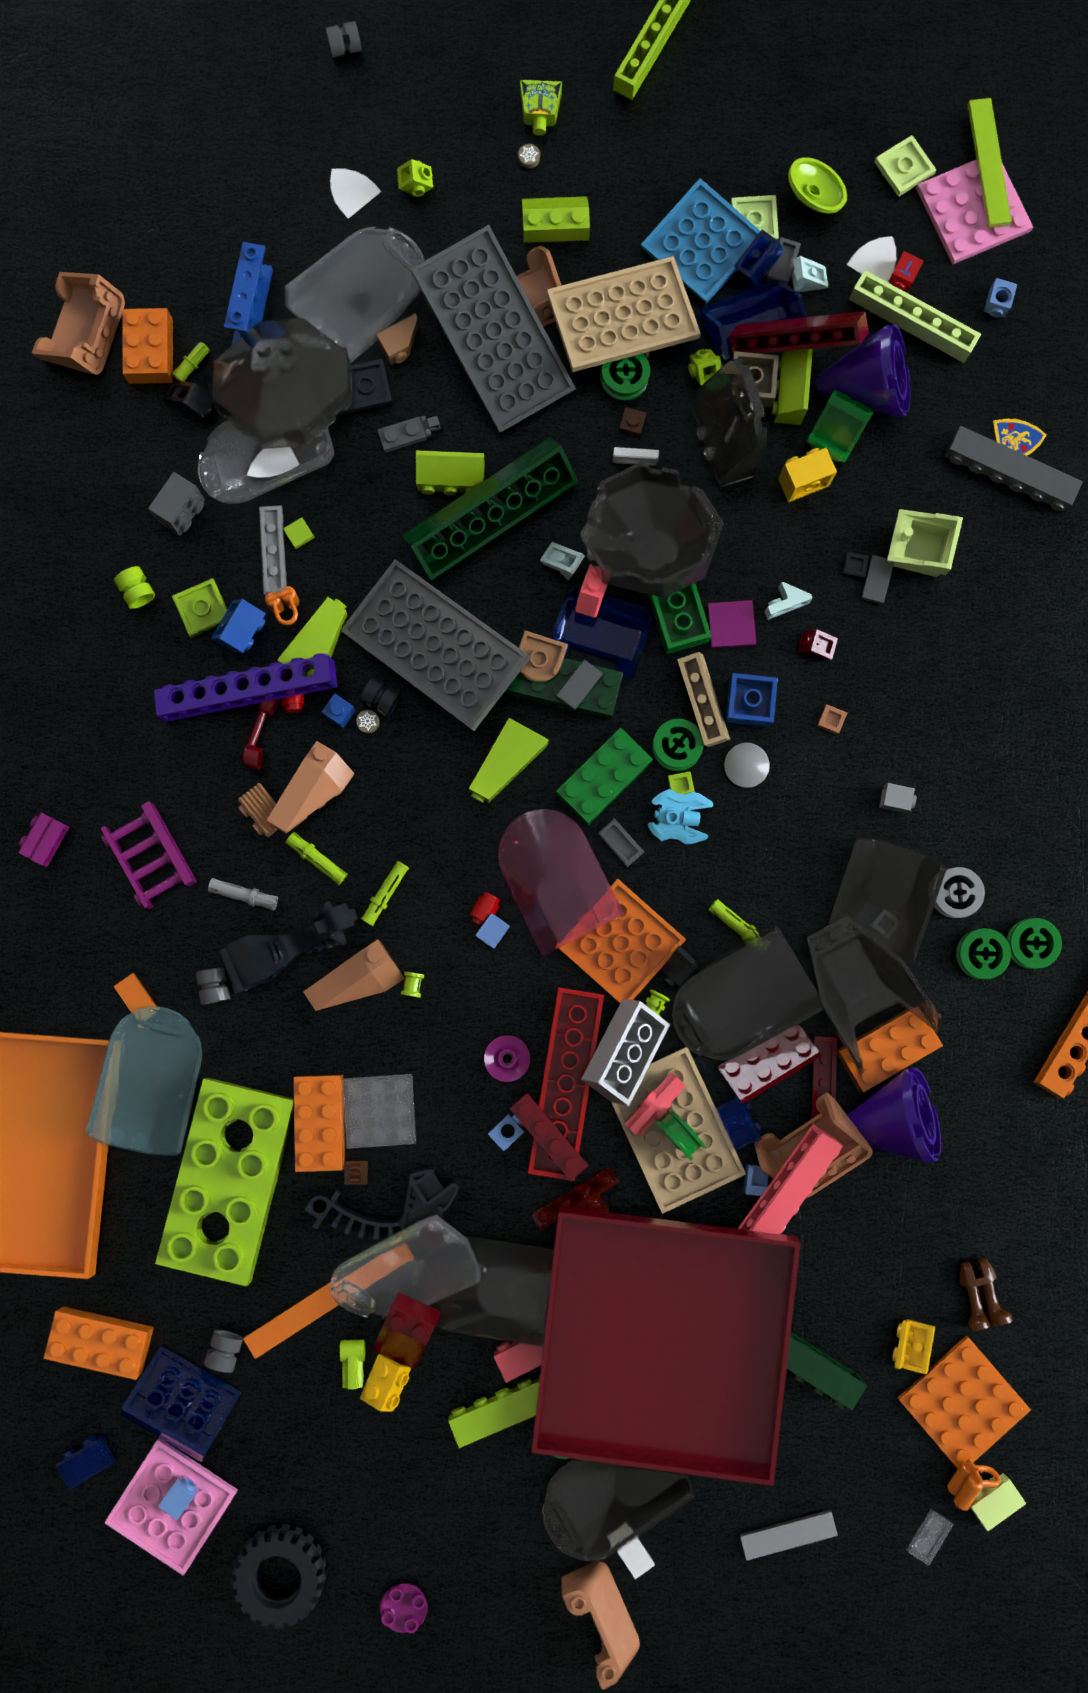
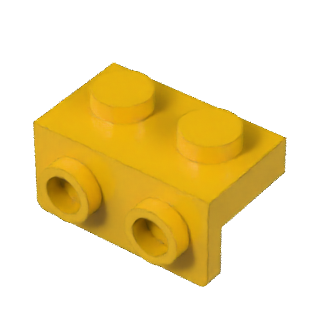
[893,1319,935,1374]
[360,1354,411,1412]

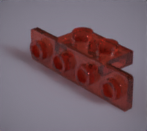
[532,1168,619,1230]

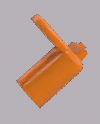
[265,586,300,626]
[947,1458,1001,1510]

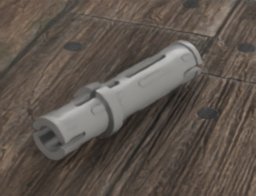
[208,878,278,911]

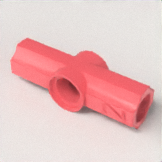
[625,1072,686,1138]

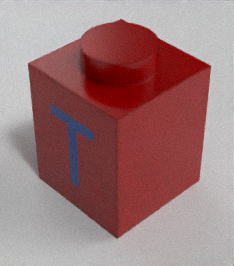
[888,251,923,292]

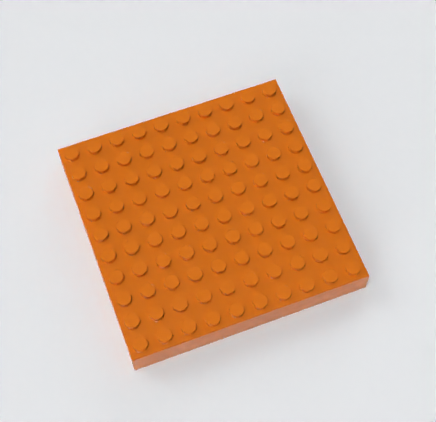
[0,1032,119,1279]

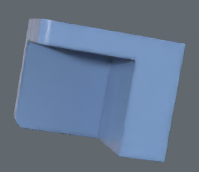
[475,914,510,949]
[743,1164,769,1196]

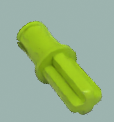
[172,342,209,382]

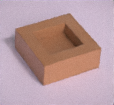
[817,704,847,735]

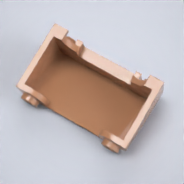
[32,272,125,375]
[561,1561,640,1690]

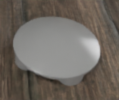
[724,743,769,788]

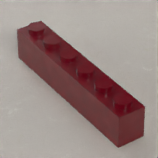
[729,311,869,354]

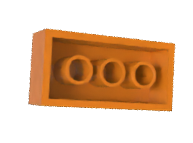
[837,1005,943,1092]
[294,1075,345,1172]
[44,1306,154,1380]

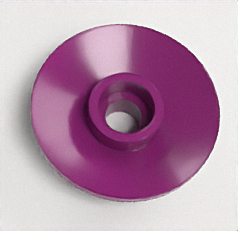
[484,1035,530,1082]

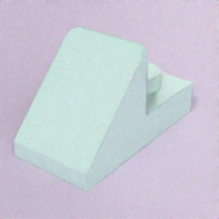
[792,256,828,292]
[540,542,585,580]
[765,582,812,620]

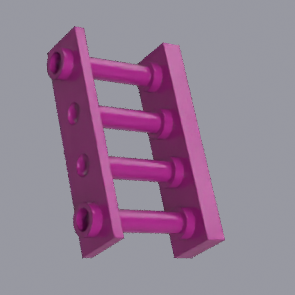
[101,801,197,909]

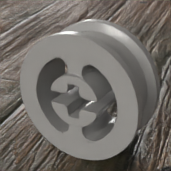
[930,867,985,918]

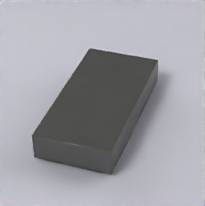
[766,237,801,287]
[861,555,894,604]
[557,660,603,710]
[597,818,644,867]

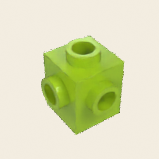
[397,159,433,197]
[688,349,722,386]

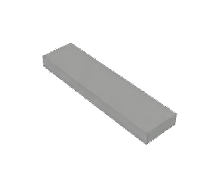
[259,506,287,596]
[739,1510,838,1560]

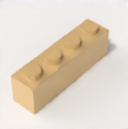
[677,652,730,747]

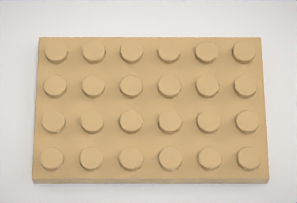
[547,256,701,372]
[611,1047,746,1214]

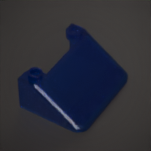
[551,587,653,679]

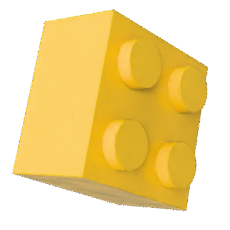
[778,448,837,502]

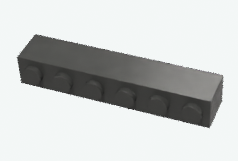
[945,426,1083,511]

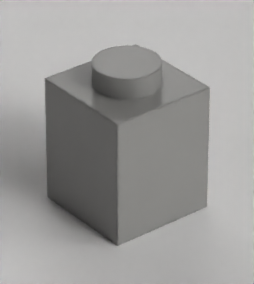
[879,783,917,813]

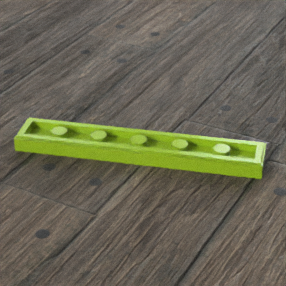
[968,98,1012,228]

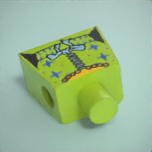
[520,80,562,135]

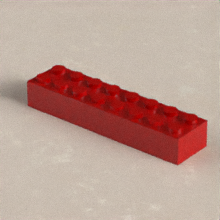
[528,987,604,1181]

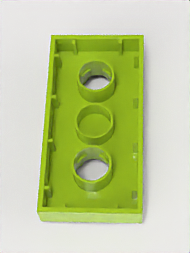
[155,1078,294,1286]

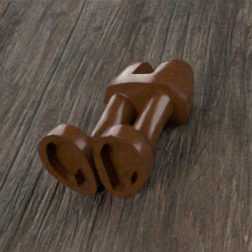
[960,1257,1013,1331]

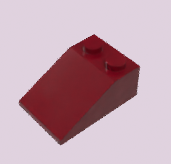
[372,1292,441,1370]

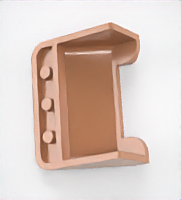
[516,246,561,327]
[754,1092,872,1198]

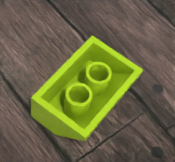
[522,197,590,243]
[771,349,813,425]
[416,450,485,495]

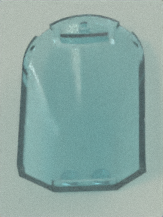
[84,1006,202,1156]

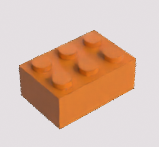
[123,308,173,384]

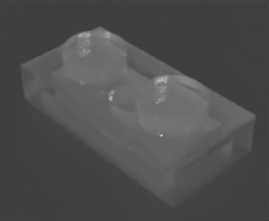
[907,1509,954,1566]

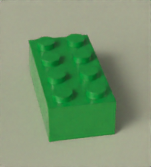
[556,728,653,826]

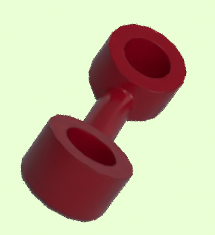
[242,699,281,771]

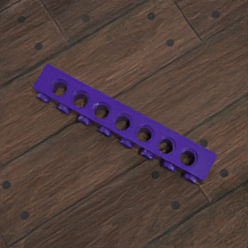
[154,653,338,722]

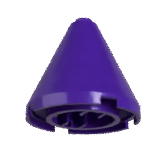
[815,324,910,417]
[847,1068,941,1163]

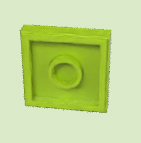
[172,578,227,638]

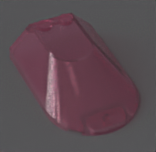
[498,809,625,956]

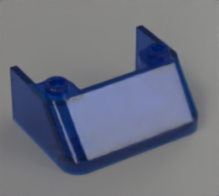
[700,281,806,360]

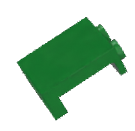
[806,389,875,463]

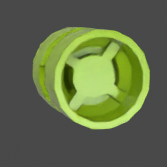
[114,566,155,609]

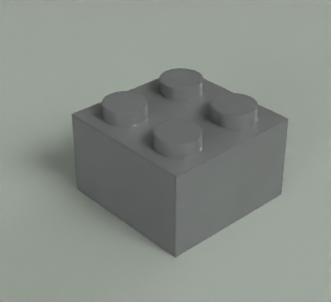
[148,472,205,536]

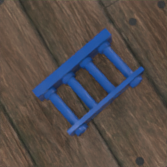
[224,242,273,352]

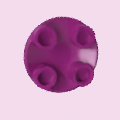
[380,1584,428,1633]

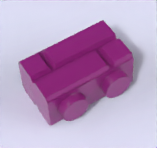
[18,813,69,867]

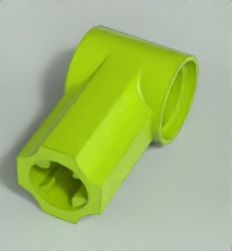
[340,1340,365,1389]

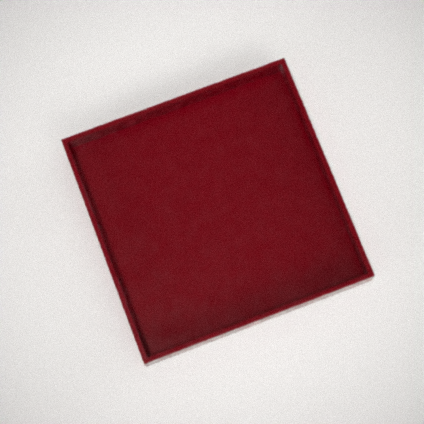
[532,1207,800,1486]

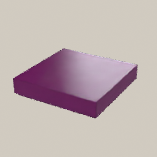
[707,600,756,649]

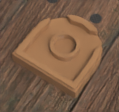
[519,631,568,683]

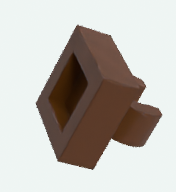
[344,1160,368,1185]

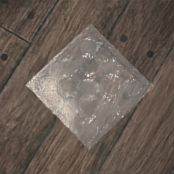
[343,1074,417,1149]

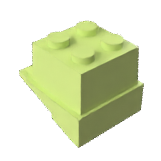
[887,509,963,577]

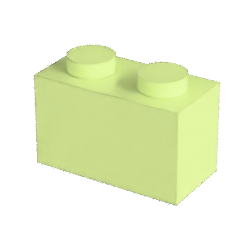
[970,1473,1026,1531]

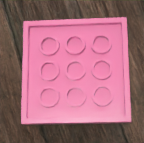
[916,160,1033,264]
[104,1438,238,1576]

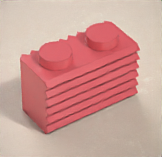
[575,564,611,617]

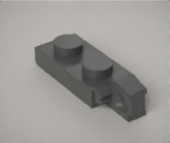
[378,416,441,452]

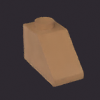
[376,314,419,365]

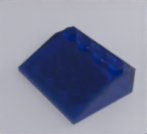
[120,1346,242,1462]

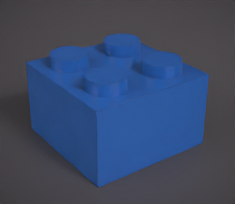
[211,599,266,653]
[725,673,778,727]

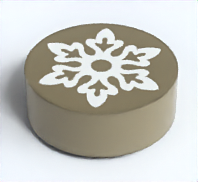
[518,144,540,168]
[356,710,380,734]

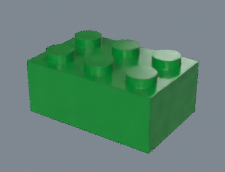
[647,573,712,655]

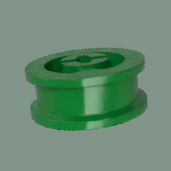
[600,354,650,401]
[652,719,704,771]
[1006,918,1062,969]
[956,928,1011,979]
[655,1108,706,1161]

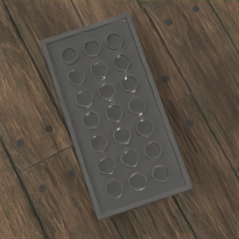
[410,225,576,433]
[341,559,531,731]

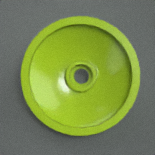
[788,158,847,213]

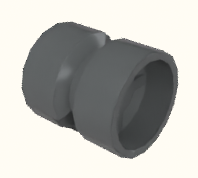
[326,21,362,58]
[196,967,230,1005]
[204,1330,243,1373]

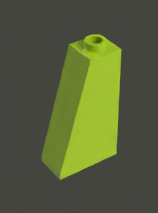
[278,597,348,677]
[469,718,549,803]

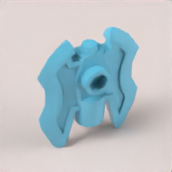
[648,789,713,844]

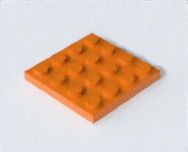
[557,879,686,1003]
[897,1336,1031,1469]

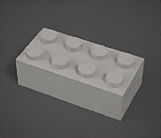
[581,999,670,1106]

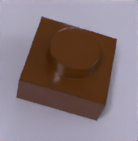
[619,407,647,436]

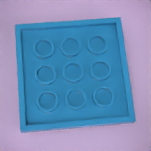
[641,179,765,304]

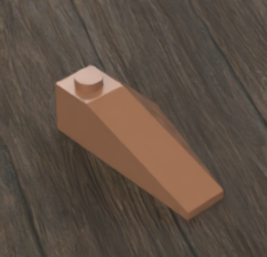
[266,741,354,833]
[303,940,405,1011]

